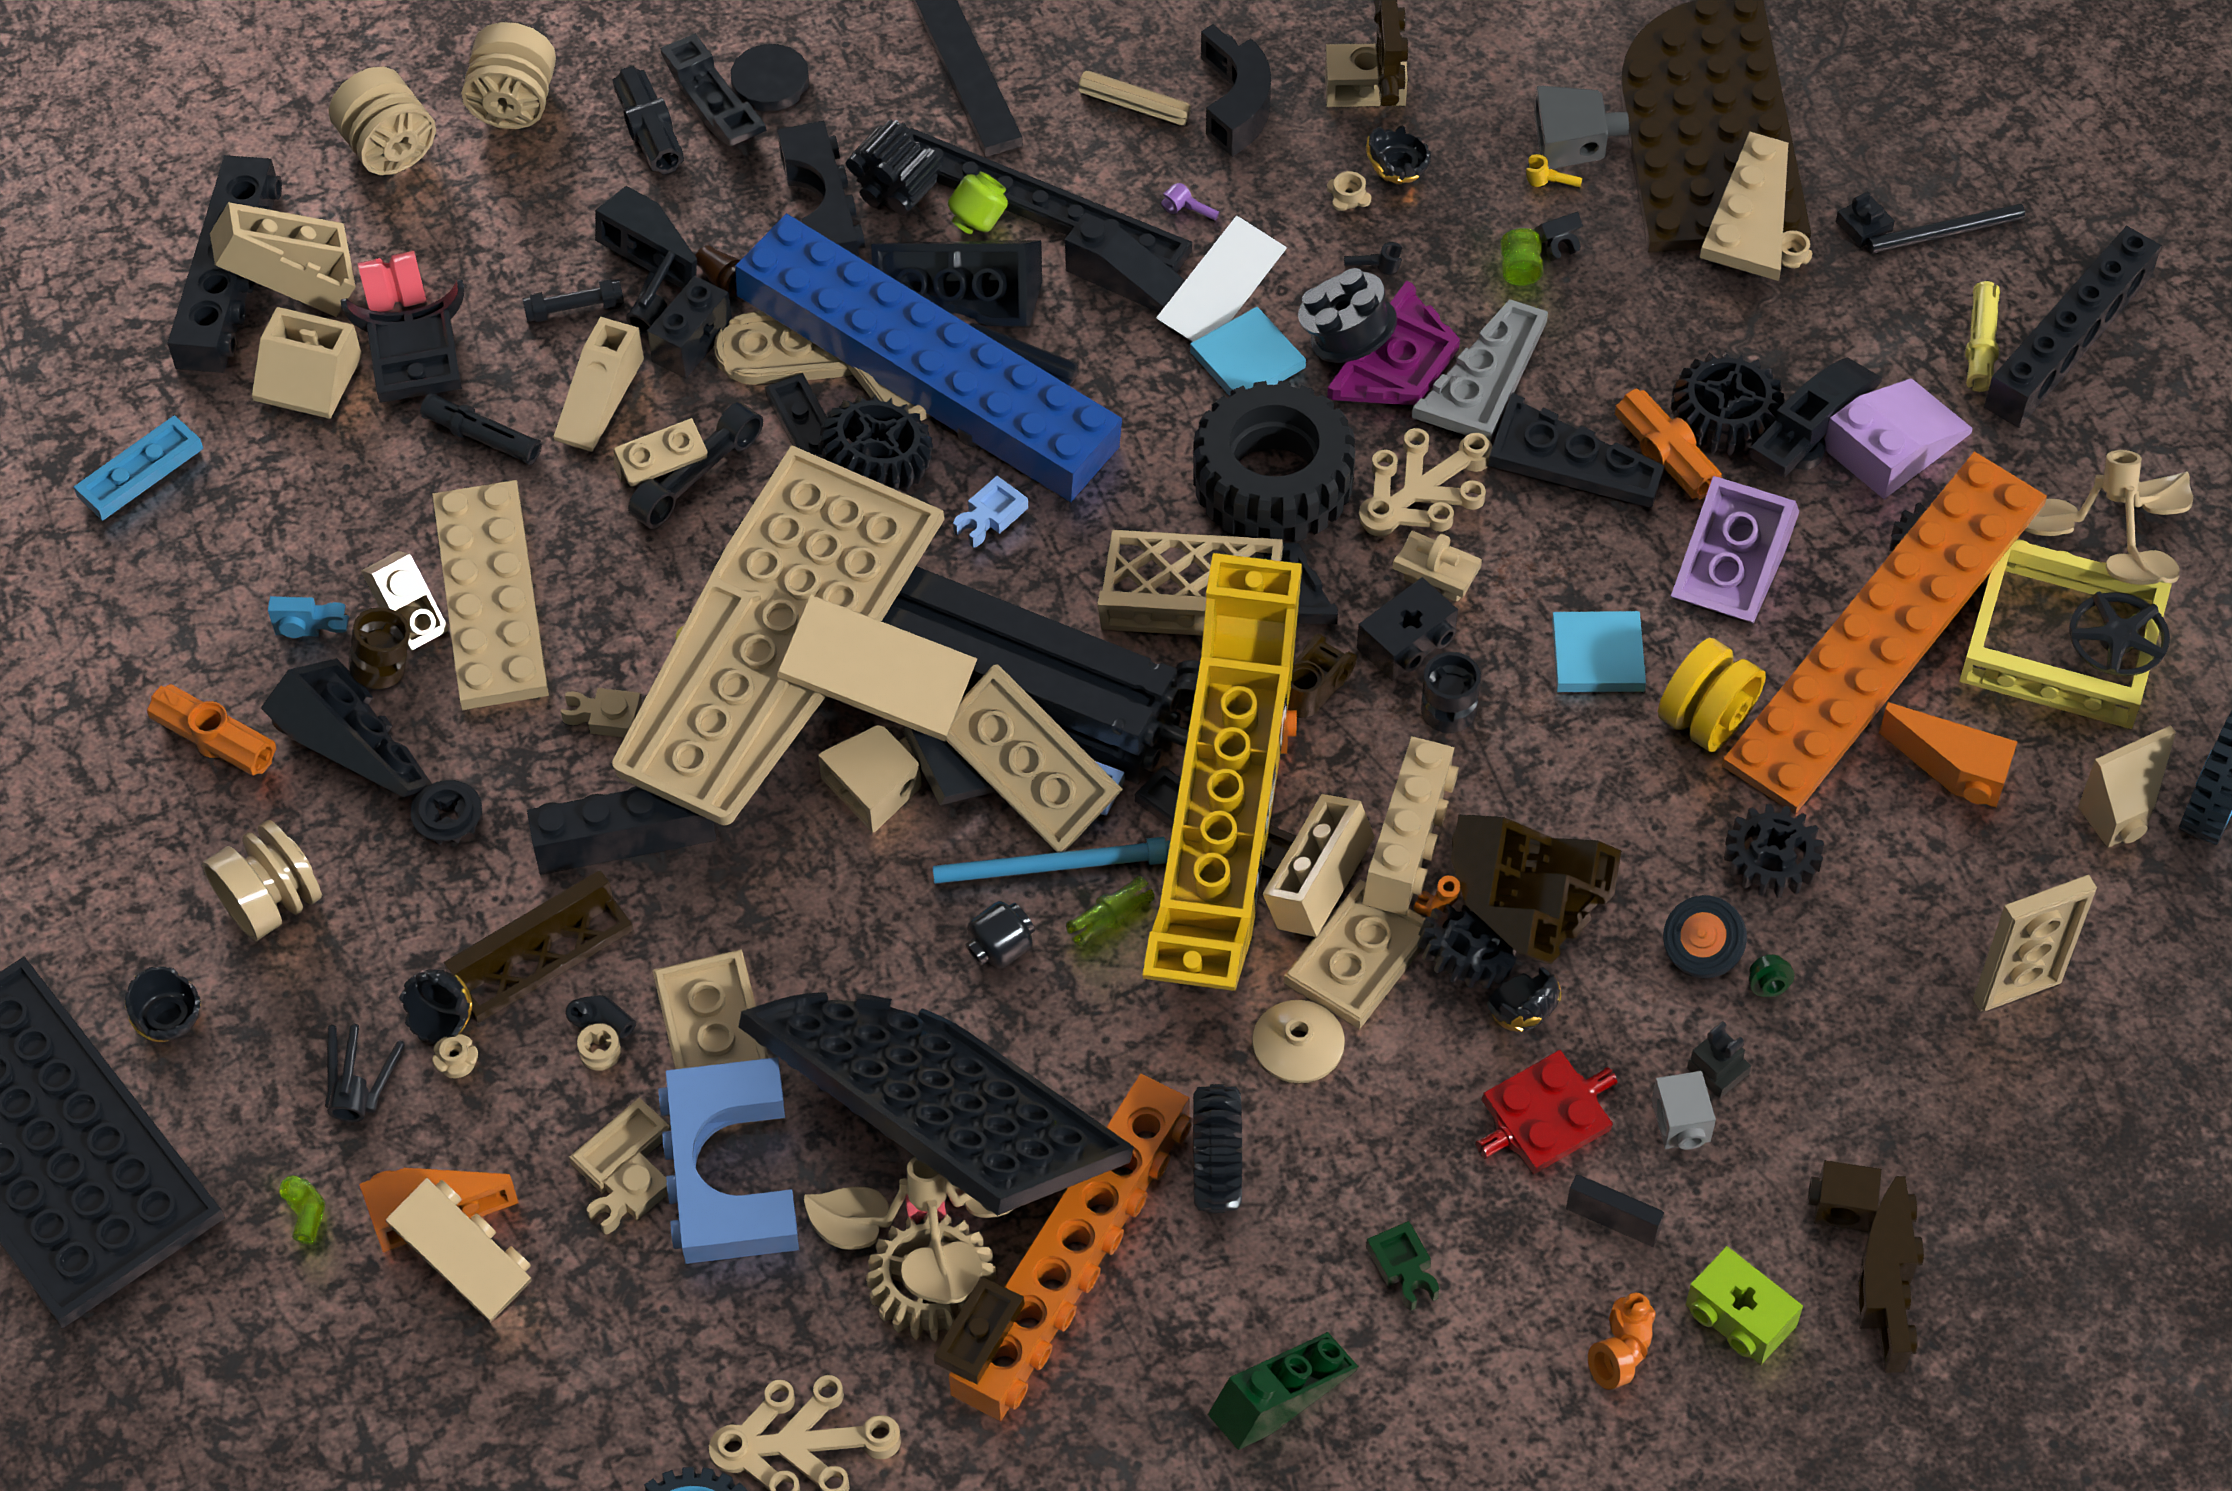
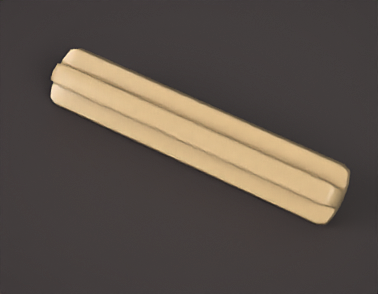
[1079,71,1191,126]

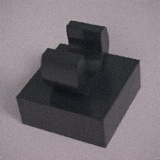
[1835,191,1895,248]
[1529,211,1583,261]

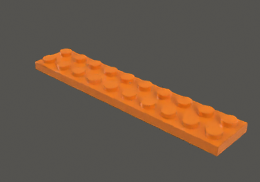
[1722,451,2047,815]

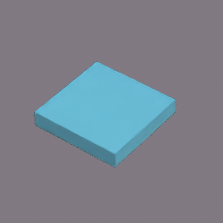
[1190,306,1306,396]
[1552,611,1646,692]

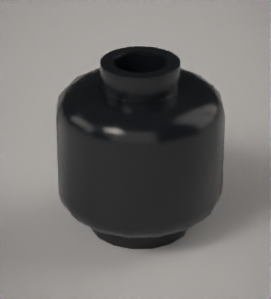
[965,901,1035,969]

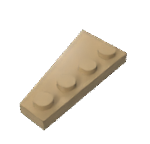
[1700,132,1788,281]

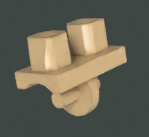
[1393,531,1482,602]

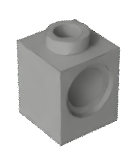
[1651,1071,1716,1150]

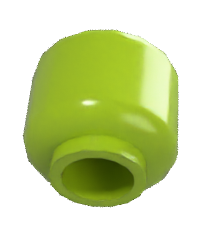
[948,171,1008,234]

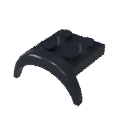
[340,279,464,403]

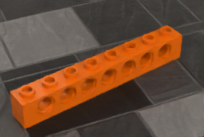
[949,1073,1193,1422]

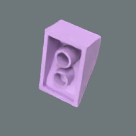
[1825,378,1973,499]
[1671,476,1799,624]

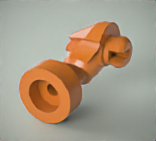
[1588,1293,1656,1390]

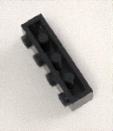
[527,786,717,875]

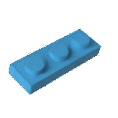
[74,415,204,521]

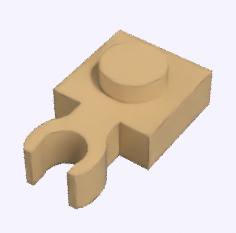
[561,688,642,738]
[587,1152,668,1234]

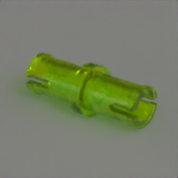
[1066,876,1155,947]

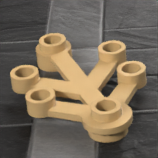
[1359,428,1492,537]
[709,1375,901,1491]

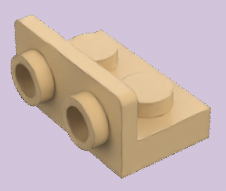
[614,418,708,486]

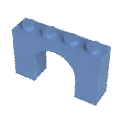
[658,1057,799,1264]

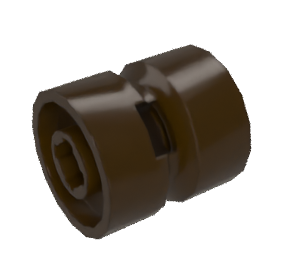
[348,607,411,689]

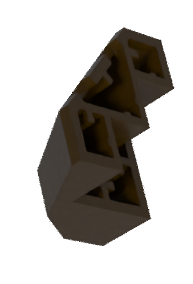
[1451,814,1622,964]

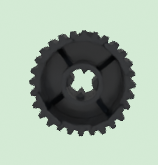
[845,119,942,216]

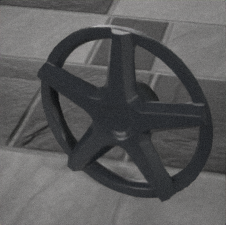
[2069,591,2170,676]

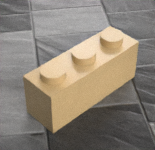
[1263,794,1375,937]
[386,1178,531,1323]

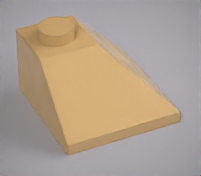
[2078,725,2176,848]

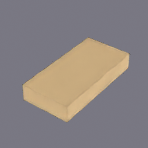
[569,1097,671,1193]

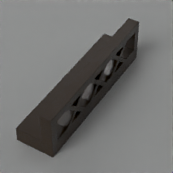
[444,870,634,1023]

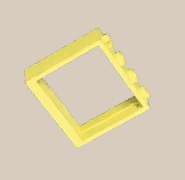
[1959,539,2172,729]

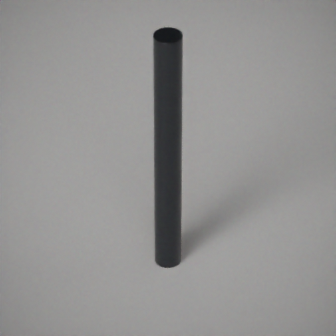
[1867,203,2025,254]

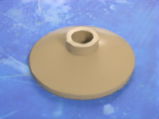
[1252,1000,1345,1083]

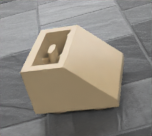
[252,307,362,419]

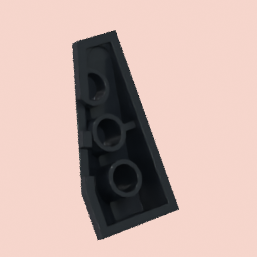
[871,240,1042,326]
[261,658,432,797]

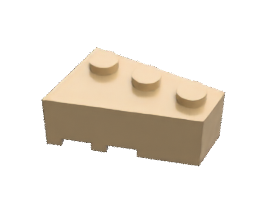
[210,202,356,317]

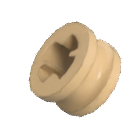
[577,1024,621,1071]

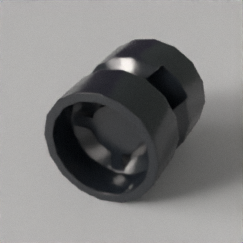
[1421,652,1481,733]

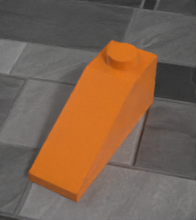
[1879,702,2017,808]
[359,1167,519,1252]

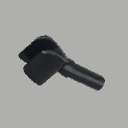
[1344,242,1402,275]

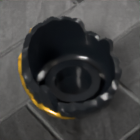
[1366,125,1431,184]
[125,966,201,1042]
[1487,967,1562,1032]
[399,969,472,1044]

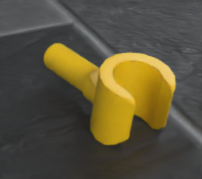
[1526,154,1583,188]

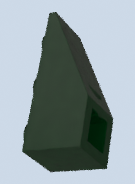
[1207,1332,1359,1450]

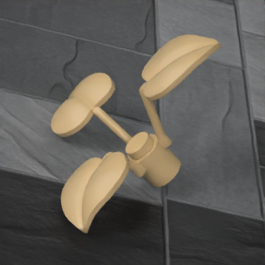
[2024,450,2193,585]
[804,1157,1014,1304]

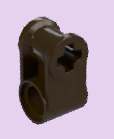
[1288,633,1357,718]

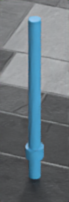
[932,837,1171,884]

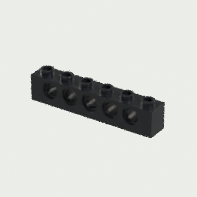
[167,155,282,373]
[1984,225,2162,428]

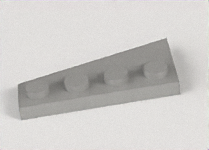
[1412,299,1548,442]

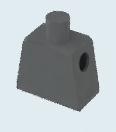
[1534,86,1629,169]

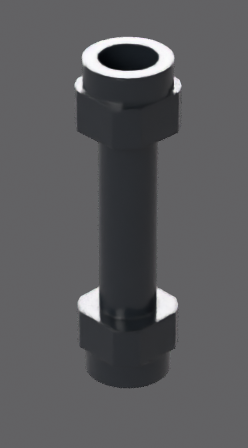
[522,278,624,322]

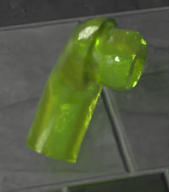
[279,1175,325,1244]

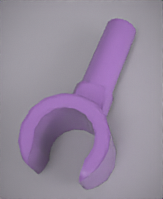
[1161,183,1219,221]

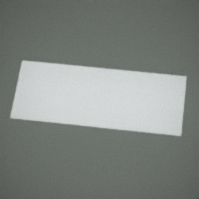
[1156,215,1287,342]

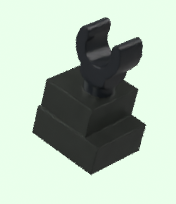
[1687,1021,1752,1098]

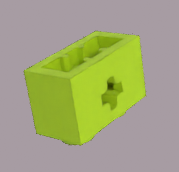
[1685,1246,1803,1365]

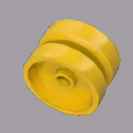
[1657,637,1766,752]

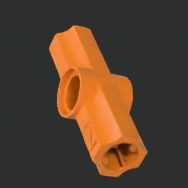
[1614,388,1722,500]
[147,684,277,776]

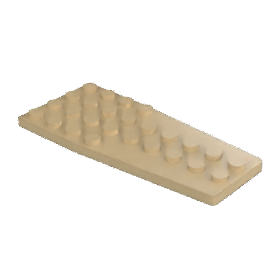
[612,445,945,825]

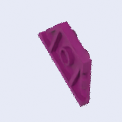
[1327,280,1460,405]

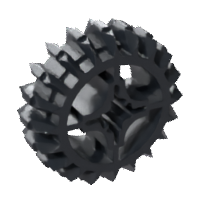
[1670,351,1785,457]
[818,394,933,492]
[1193,1084,1242,1213]

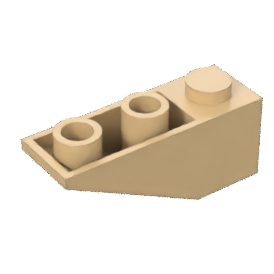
[554,317,644,452]

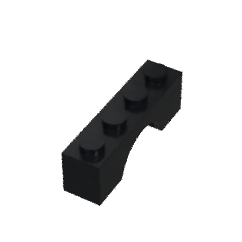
[777,120,865,258]

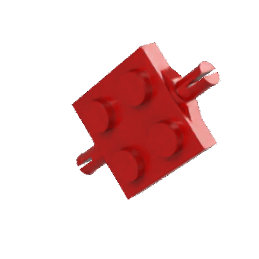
[1475,1049,1618,1175]

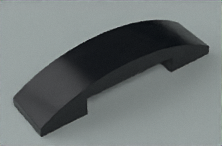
[660,33,767,146]

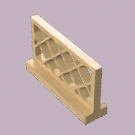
[1097,530,1283,636]

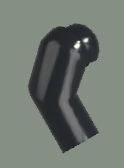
[565,995,636,1039]

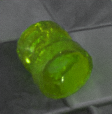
[1501,228,1543,286]

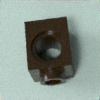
[1807,1160,1882,1232]

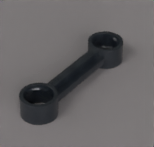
[628,402,763,529]

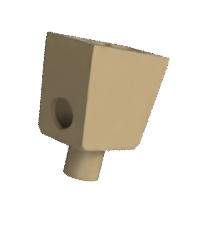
[818,725,922,833]

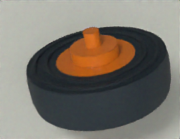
[1663,895,1747,978]

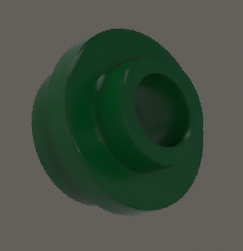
[1748,954,1795,997]

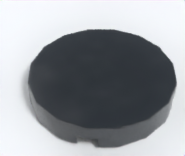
[731,44,809,112]

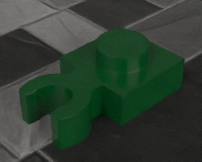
[1366,1221,1439,1311]

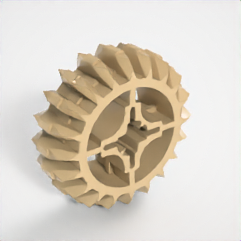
[866,1212,996,1342]

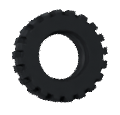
[1193,381,1356,543]

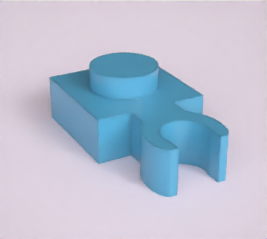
[268,596,349,638]

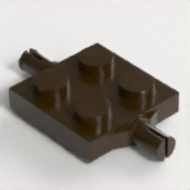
[1373,0,1408,106]

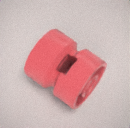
[357,250,427,312]

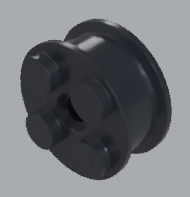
[1298,268,1397,363]

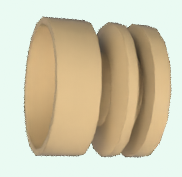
[461,22,556,129]
[329,66,436,175]
[202,820,322,941]

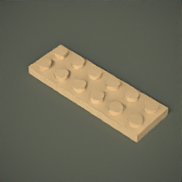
[432,480,549,710]

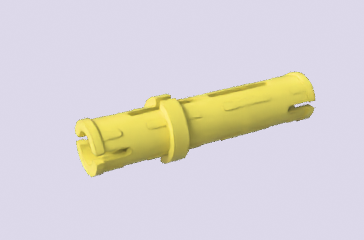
[1965,281,2000,392]

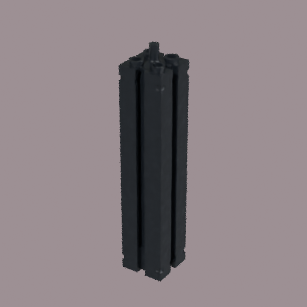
[881,566,1189,785]

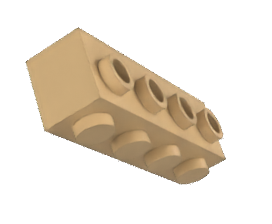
[1362,736,1459,916]

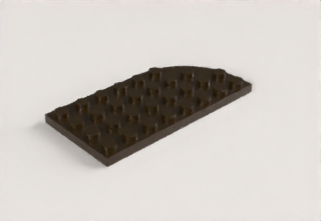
[1620,0,1811,252]

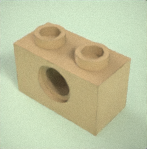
[1325,44,1408,107]

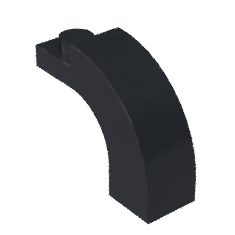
[1201,24,1271,157]

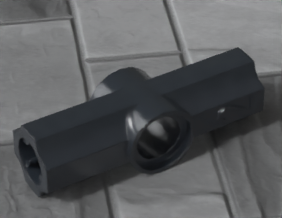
[612,66,684,175]

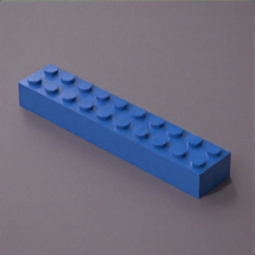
[735,213,1122,502]

